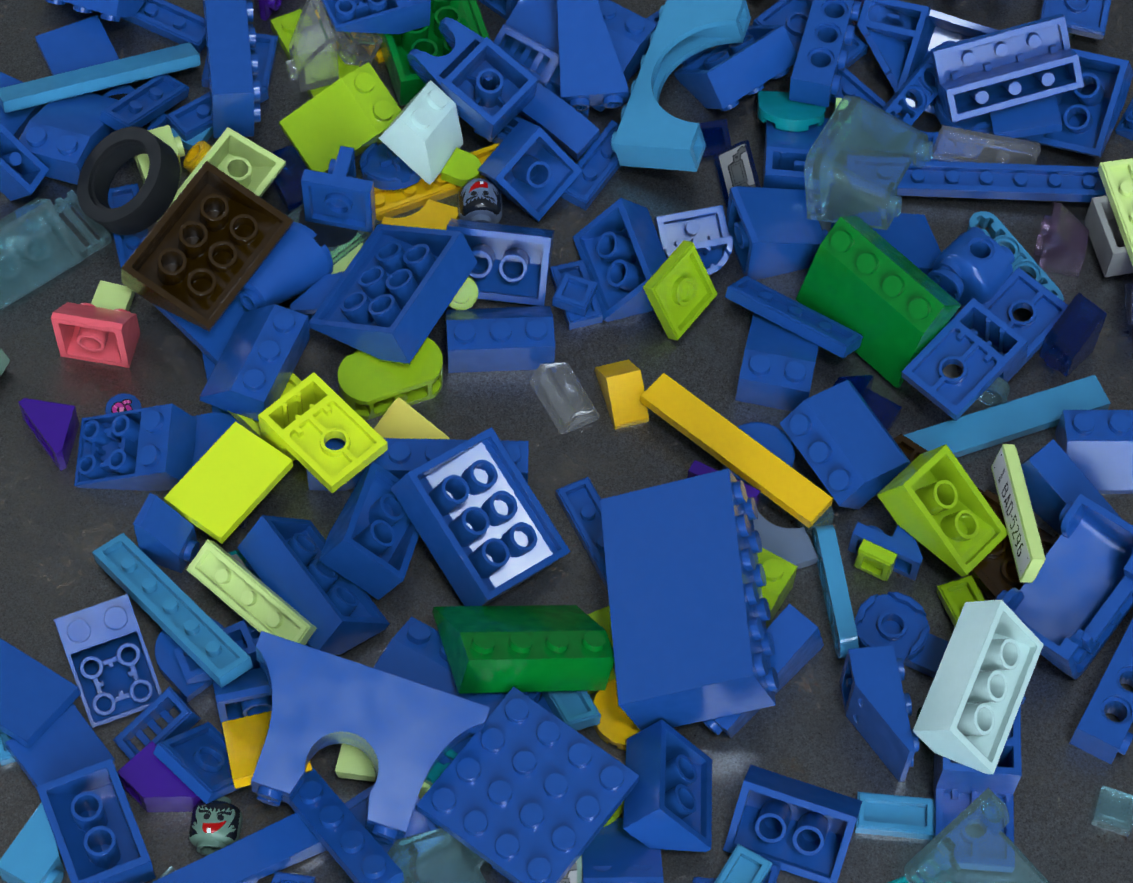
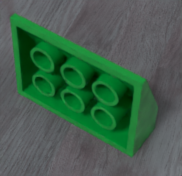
[376,0,490,106]
[796,216,961,388]
[432,605,614,694]

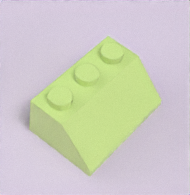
[169,127,286,207]

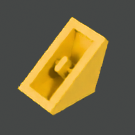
[594,359,649,430]

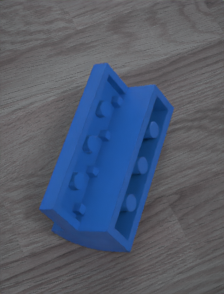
[930,14,1084,122]

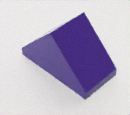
[18,398,79,471]

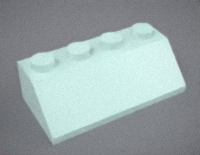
[913,600,1044,774]

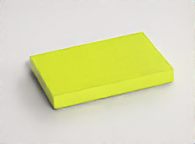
[163,421,293,544]

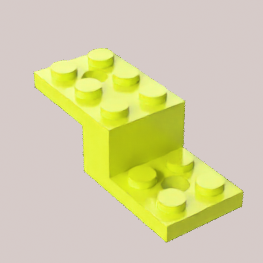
[228,372,388,494]

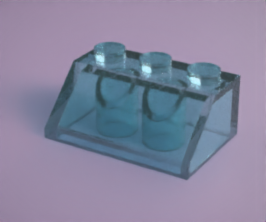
[0,197,84,311]

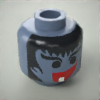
[457,178,503,224]

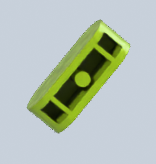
[338,337,443,420]

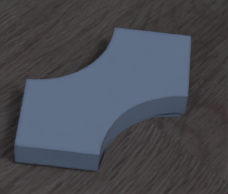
[753,511,818,570]

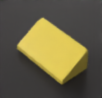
[374,397,450,439]

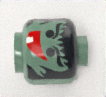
[188,796,243,856]

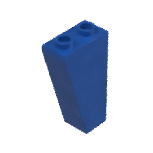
[557,0,631,111]

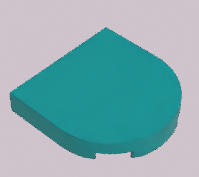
[757,90,826,132]

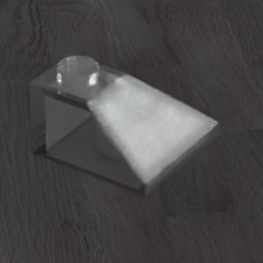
[285,0,339,92]

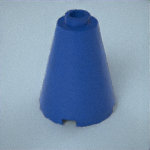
[239,222,333,310]

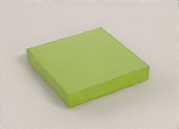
[643,240,718,341]

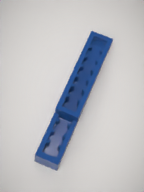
[152,813,327,883]

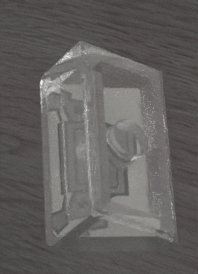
[529,362,600,434]

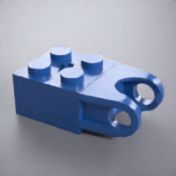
[407,17,538,142]

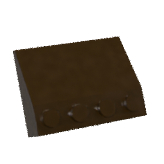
[121,161,294,332]

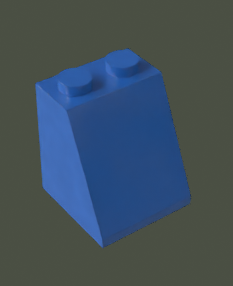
[726,186,828,280]

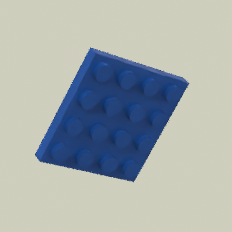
[416,686,640,883]

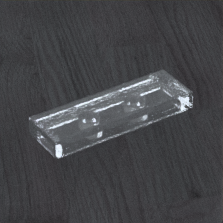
[932,125,1041,165]

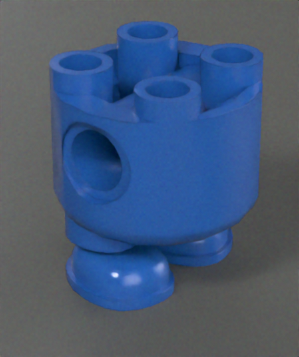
[927,227,1015,323]

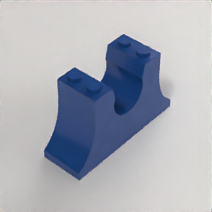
[251,631,490,845]

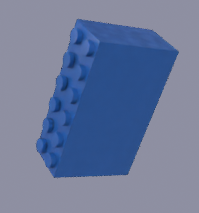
[600,468,779,731]

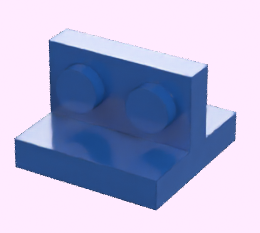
[301,146,376,233]

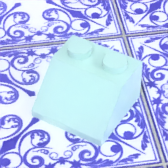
[379,80,464,185]

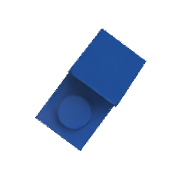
[848,522,923,581]

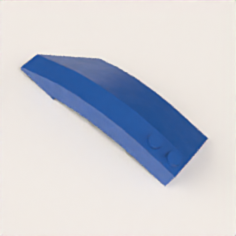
[857,0,1133,158]

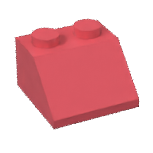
[51,302,140,368]

